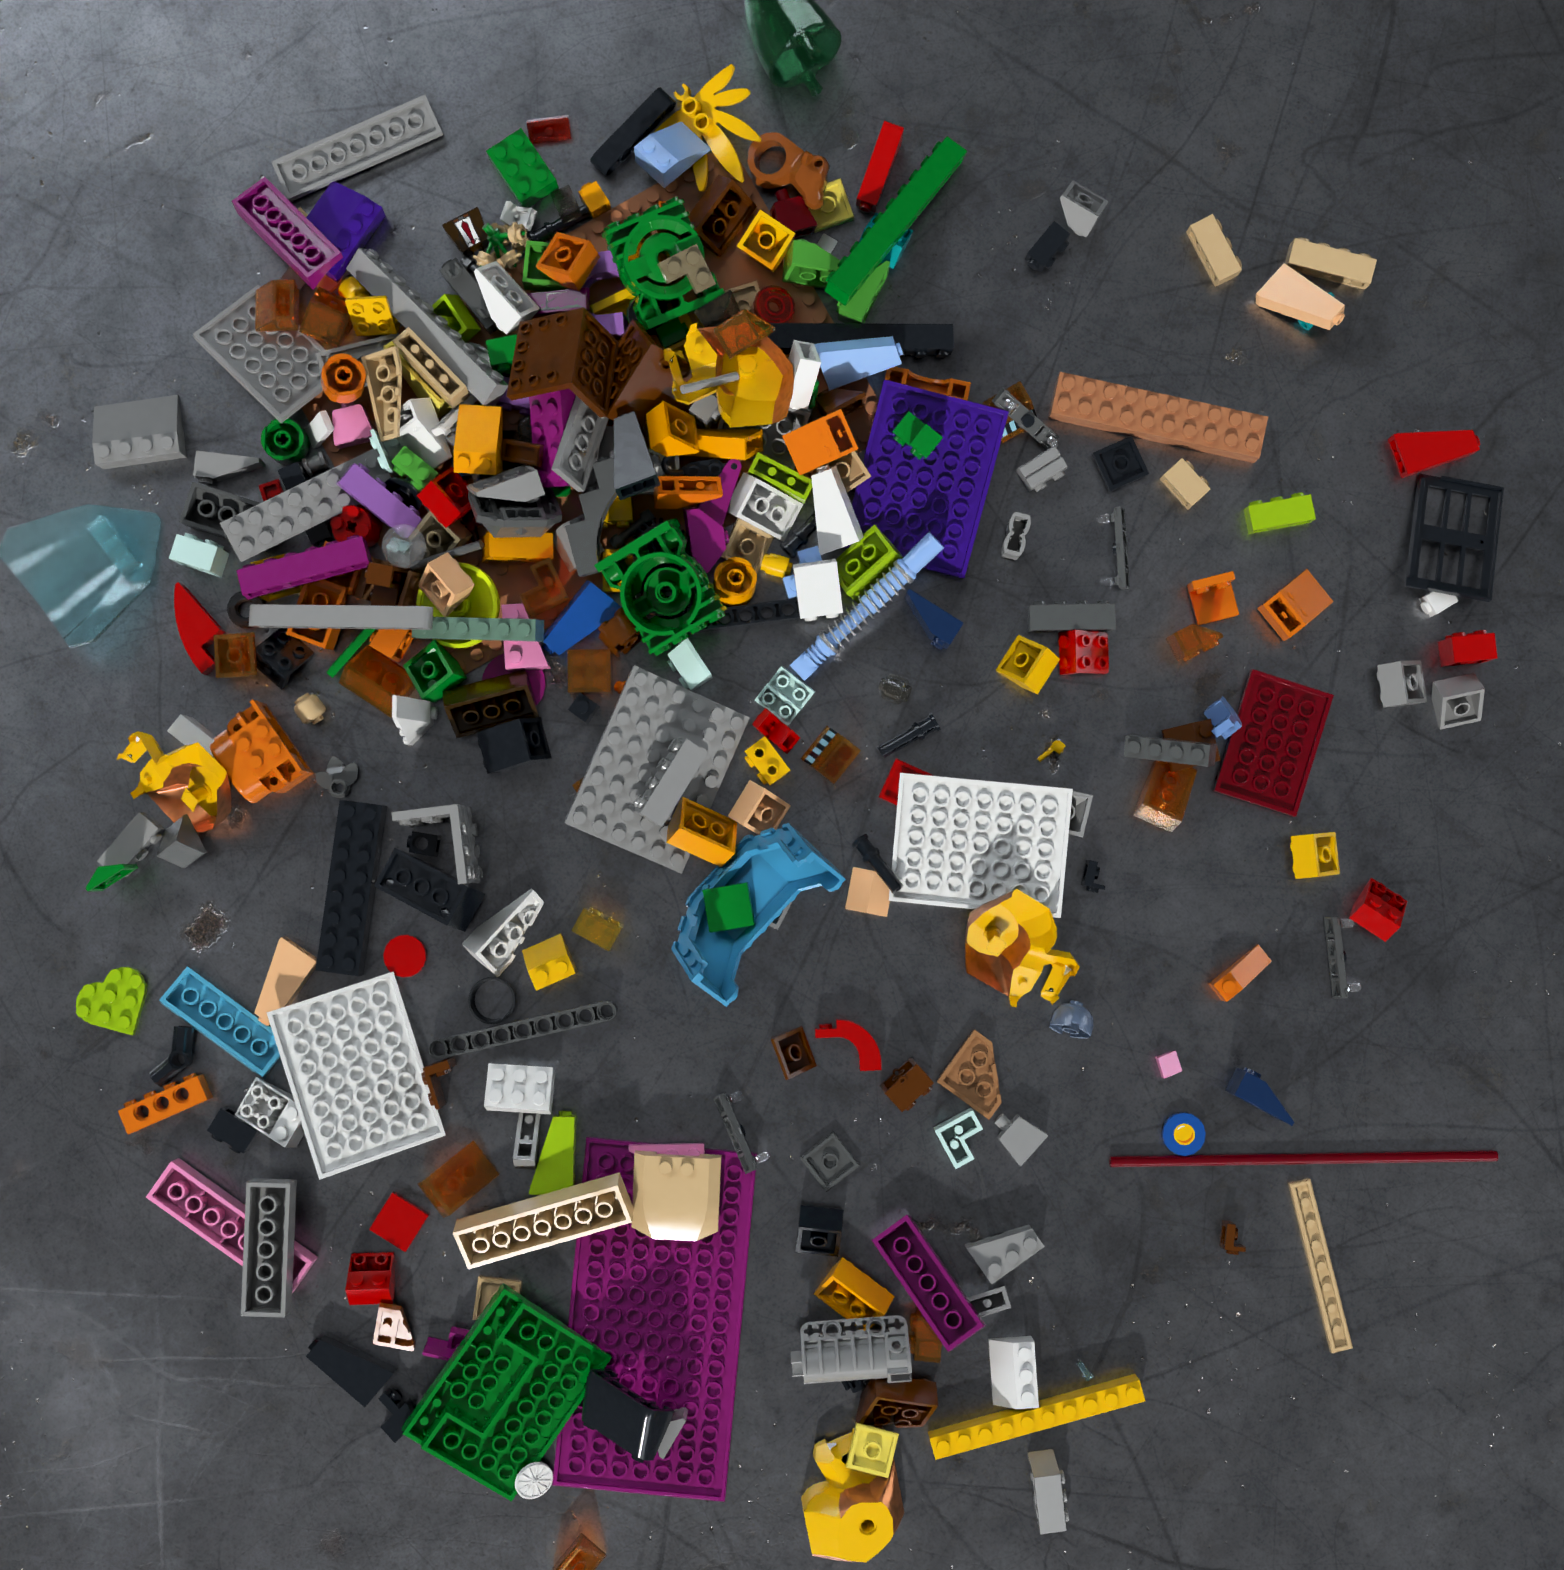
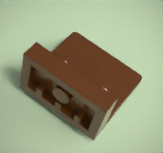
[421,1056,457,1110]

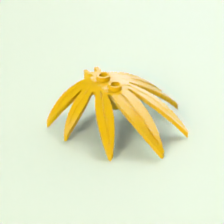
[653,64,761,192]

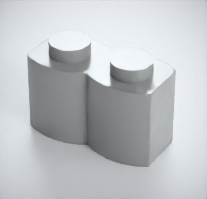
[1001,512,1031,560]

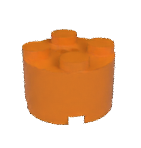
[321,353,366,403]

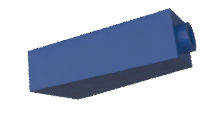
[542,580,621,655]

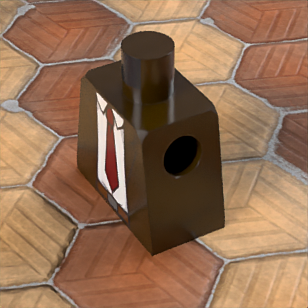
[442,207,490,262]

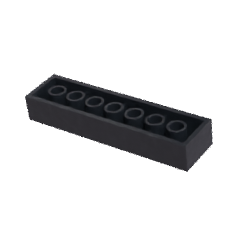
[315,800,387,976]

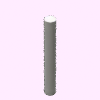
[680,372,739,394]

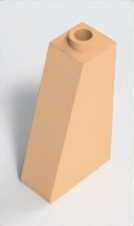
[1256,263,1345,330]
[254,936,317,1026]

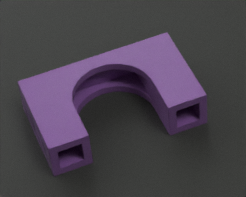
[568,251,628,340]

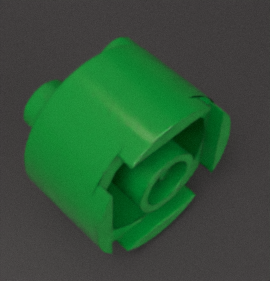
[261,418,309,465]

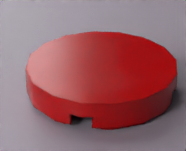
[383,935,427,977]

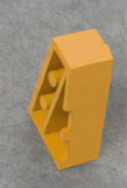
[482,531,553,563]

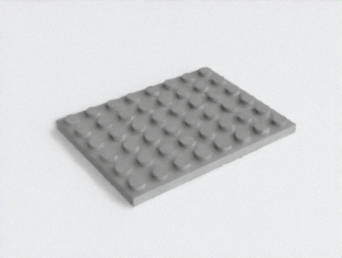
[564,665,750,874]

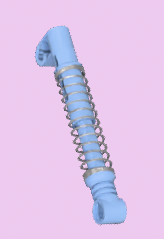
[789,532,944,681]

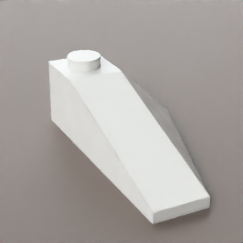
[392,695,438,745]
[462,889,544,978]

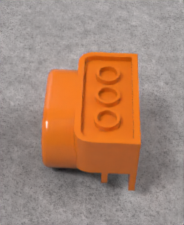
[210,699,314,803]

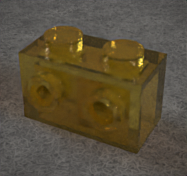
[571,906,623,951]

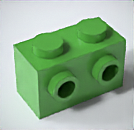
[391,445,439,491]

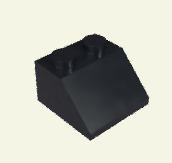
[795,1205,844,1257]

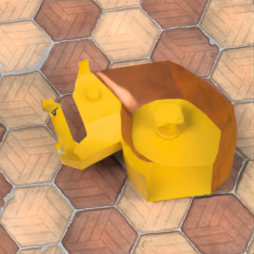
[663,323,794,428]
[965,889,1080,1007]

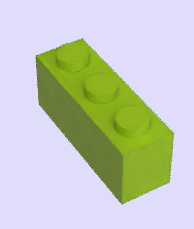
[748,452,812,504]
[1244,492,1316,534]

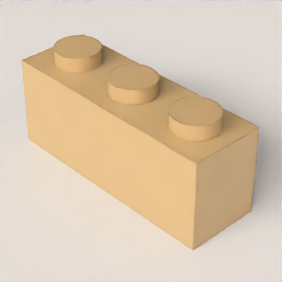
[1186,214,1242,287]

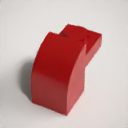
[752,708,800,754]

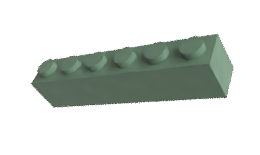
[412,617,544,642]

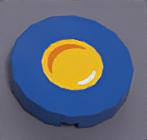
[1161,1112,1206,1156]

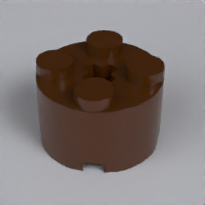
[598,607,642,657]

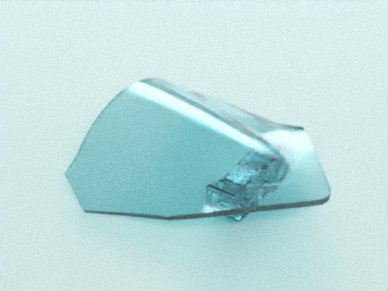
[0,504,161,648]

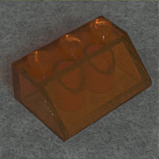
[339,645,415,718]

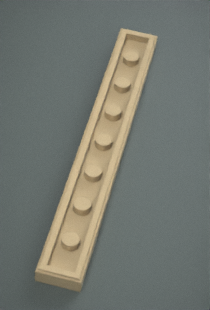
[1288,1178,1353,1353]

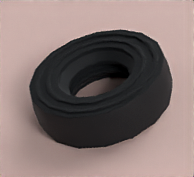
[227,591,265,628]

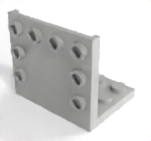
[392,804,483,884]

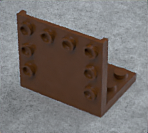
[506,307,619,418]
[607,319,693,438]

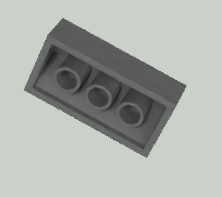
[179,482,268,552]

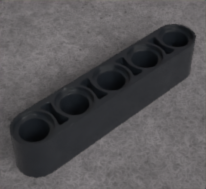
[590,87,676,176]

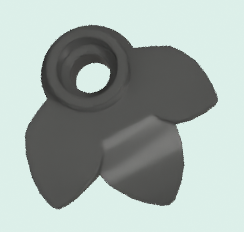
[316,756,358,798]

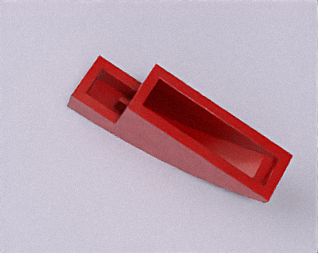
[174,582,226,676]

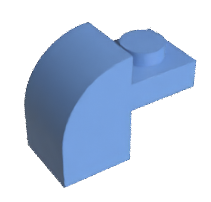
[1204,696,1242,739]

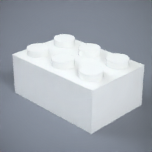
[484,1063,555,1114]

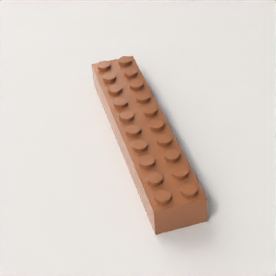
[1048,372,1268,463]

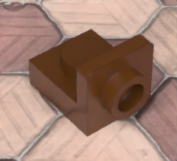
[1219,1220,1246,1255]

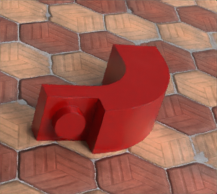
[815,1019,882,1071]

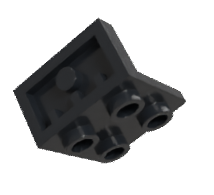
[250,628,314,690]

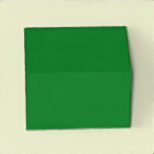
[86,864,138,892]

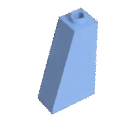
[815,336,904,391]

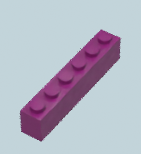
[236,535,372,600]

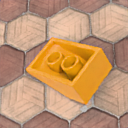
[454,404,503,475]

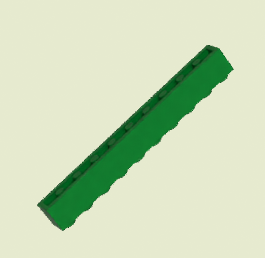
[825,136,967,306]

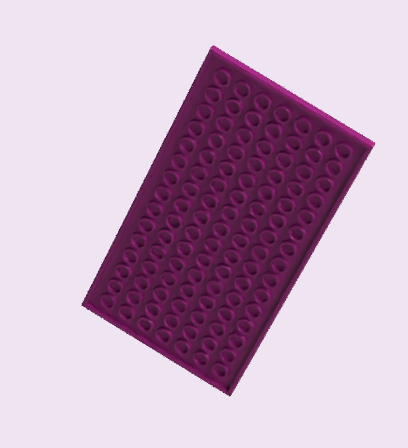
[552,1137,757,1502]

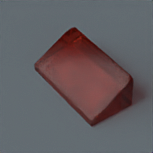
[526,115,572,144]

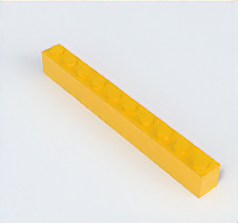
[928,1374,1145,1460]

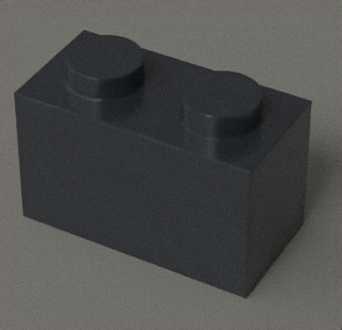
[207,1106,260,1154]

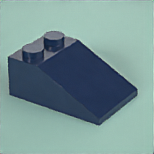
[904,589,963,650]
[1225,1067,1294,1126]

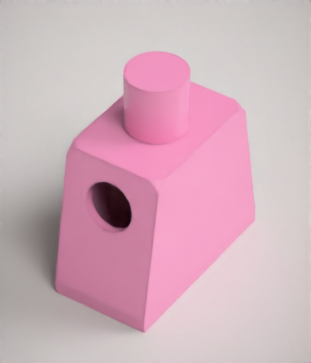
[332,402,374,449]

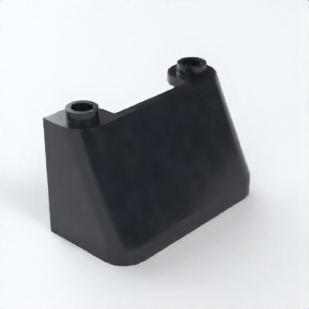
[581,1368,675,1463]

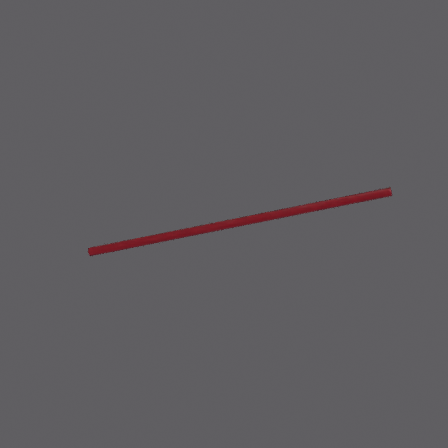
[1109,1151,1498,1167]

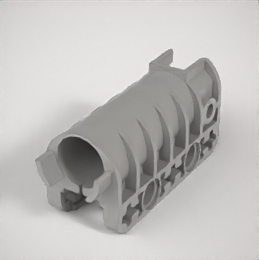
[791,1315,912,1384]

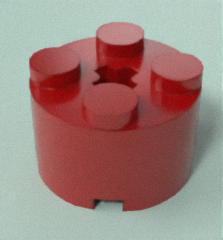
[330,505,382,548]

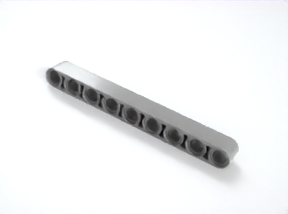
[249,604,433,630]

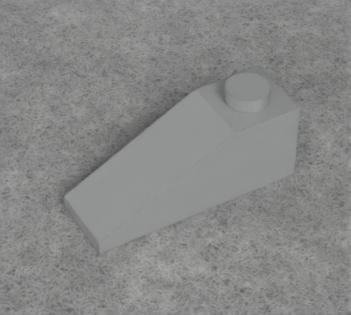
[193,451,265,485]
[513,1112,542,1170]

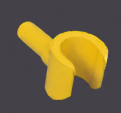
[1037,740,1066,762]

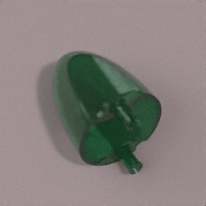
[744,0,841,96]

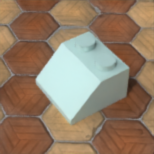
[667,638,713,691]

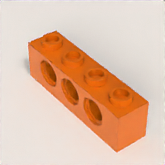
[118,1073,213,1134]

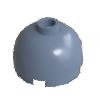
[1049,1001,1094,1039]

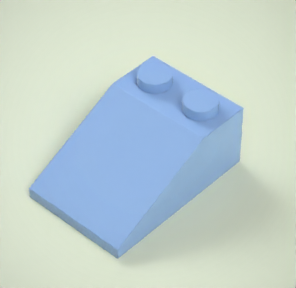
[634,122,710,188]

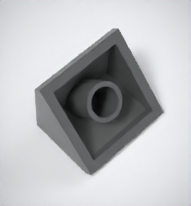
[157,814,207,868]

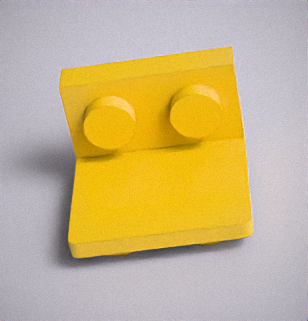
[345,295,401,336]

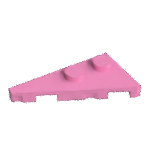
[629,1143,705,1156]

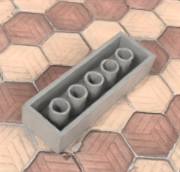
[241,1178,297,1317]

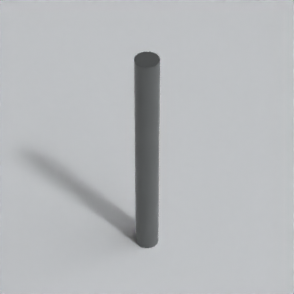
[409,540,484,571]

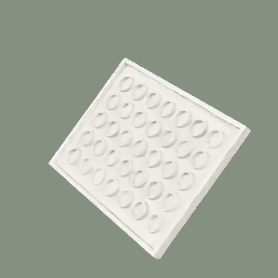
[889,773,1073,918]
[267,972,446,1180]

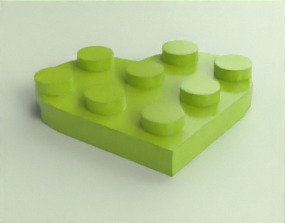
[76,967,147,1035]

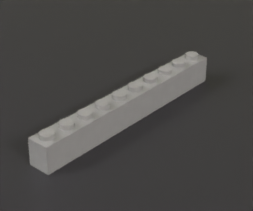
[346,248,508,406]

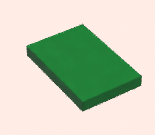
[327,629,375,678]

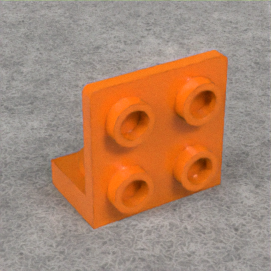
[1187,571,1239,625]

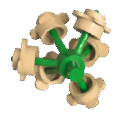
[473,222,530,269]

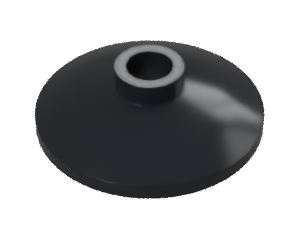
[385,477,422,510]

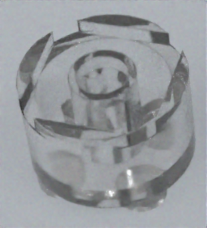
[381,524,426,568]

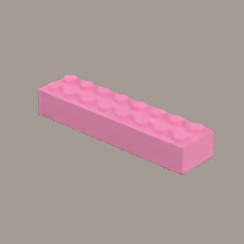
[146,1158,318,1293]

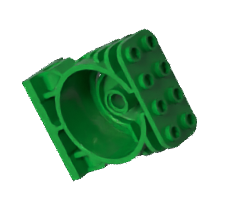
[601,196,726,331]
[594,518,727,656]

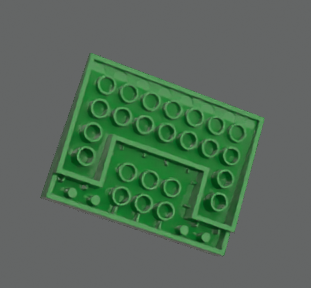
[402,1283,612,1502]

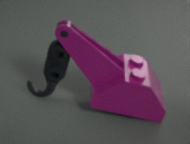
[661,456,742,573]

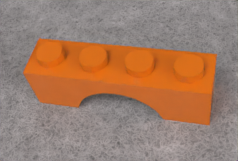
[885,367,971,401]

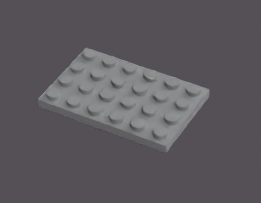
[193,285,325,423]

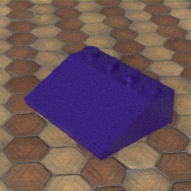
[306,181,386,283]

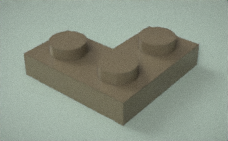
[657,244,716,294]

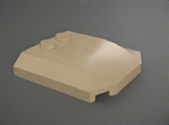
[632,1150,722,1241]

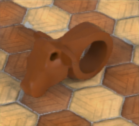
[747,132,830,210]

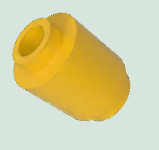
[760,553,793,578]

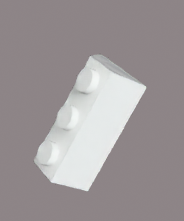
[988,1336,1039,1409]

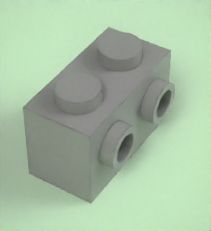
[689,393,721,429]

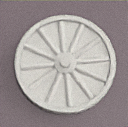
[515,1462,553,1499]

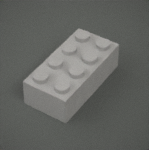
[633,737,708,827]

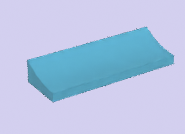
[159,966,280,1079]

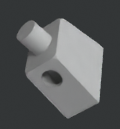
[994,1113,1048,1166]

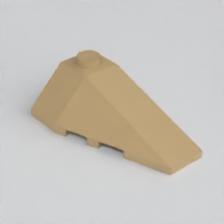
[361,346,402,442]

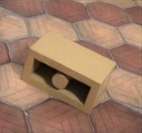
[1160,458,1211,510]

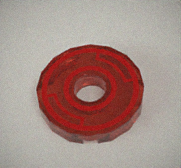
[753,285,795,323]

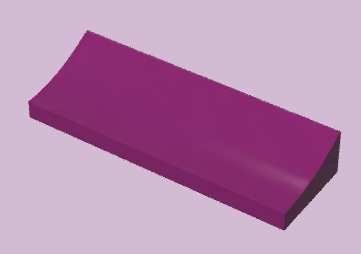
[231,177,343,290]

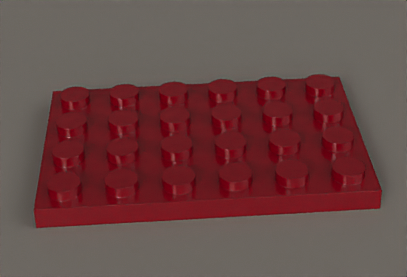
[1213,669,1334,817]

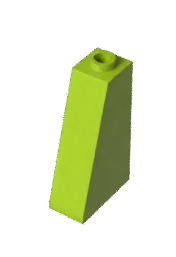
[529,1111,577,1195]

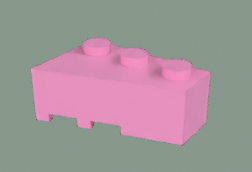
[501,603,551,672]

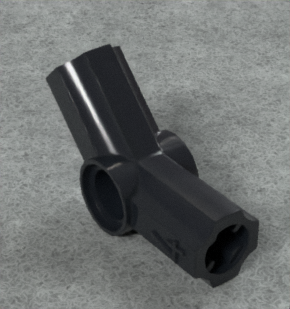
[149,1026,194,1087]

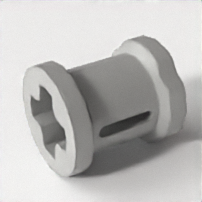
[302,451,329,476]

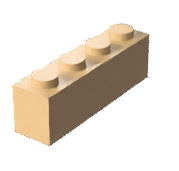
[1285,237,1377,290]
[393,327,470,410]

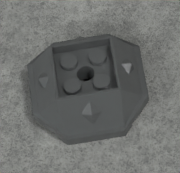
[468,471,562,538]

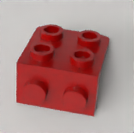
[1058,630,1109,675]

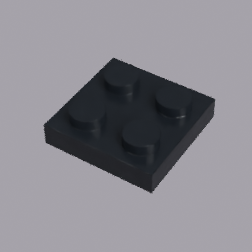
[1092,435,1149,493]

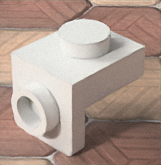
[500,201,537,231]

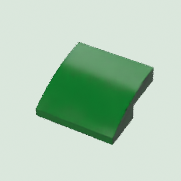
[702,882,755,933]

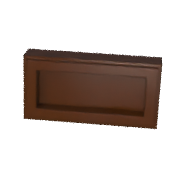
[501,438,544,467]

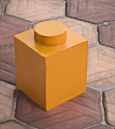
[578,181,611,219]

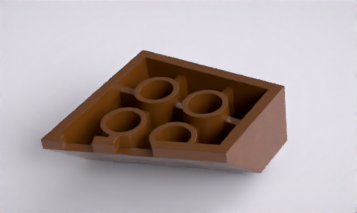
[855,1378,938,1428]

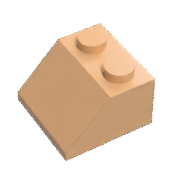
[418,552,475,617]
[728,780,791,835]

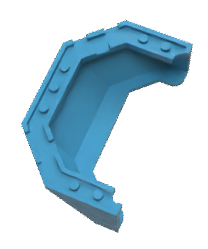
[671,823,846,1007]

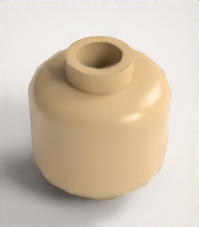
[294,693,326,725]

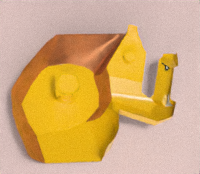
[117,731,232,832]
[801,1428,905,1563]

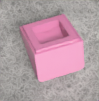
[1155,1050,1182,1078]

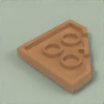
[937,1029,1002,1120]

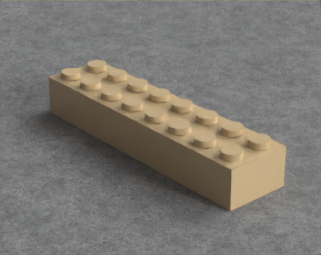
[453,1172,634,1269]

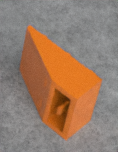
[782,409,859,475]
[1257,569,1334,641]

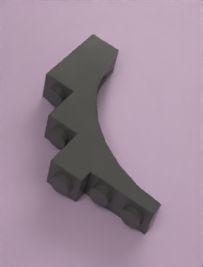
[565,452,661,577]

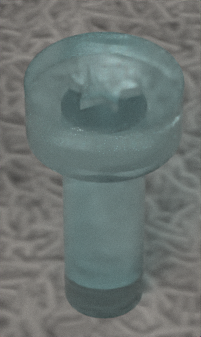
[1077,1361,1094,1382]

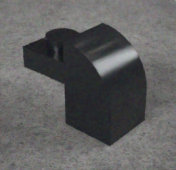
[379,1388,415,1443]

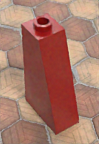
[856,121,904,213]
[1387,430,1480,478]

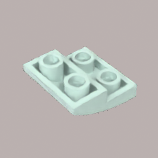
[755,665,816,726]

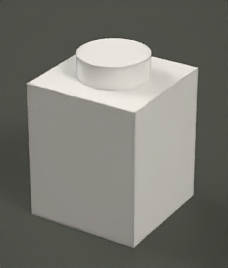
[1419,592,1458,617]

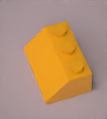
[666,797,737,867]
[814,1257,895,1331]

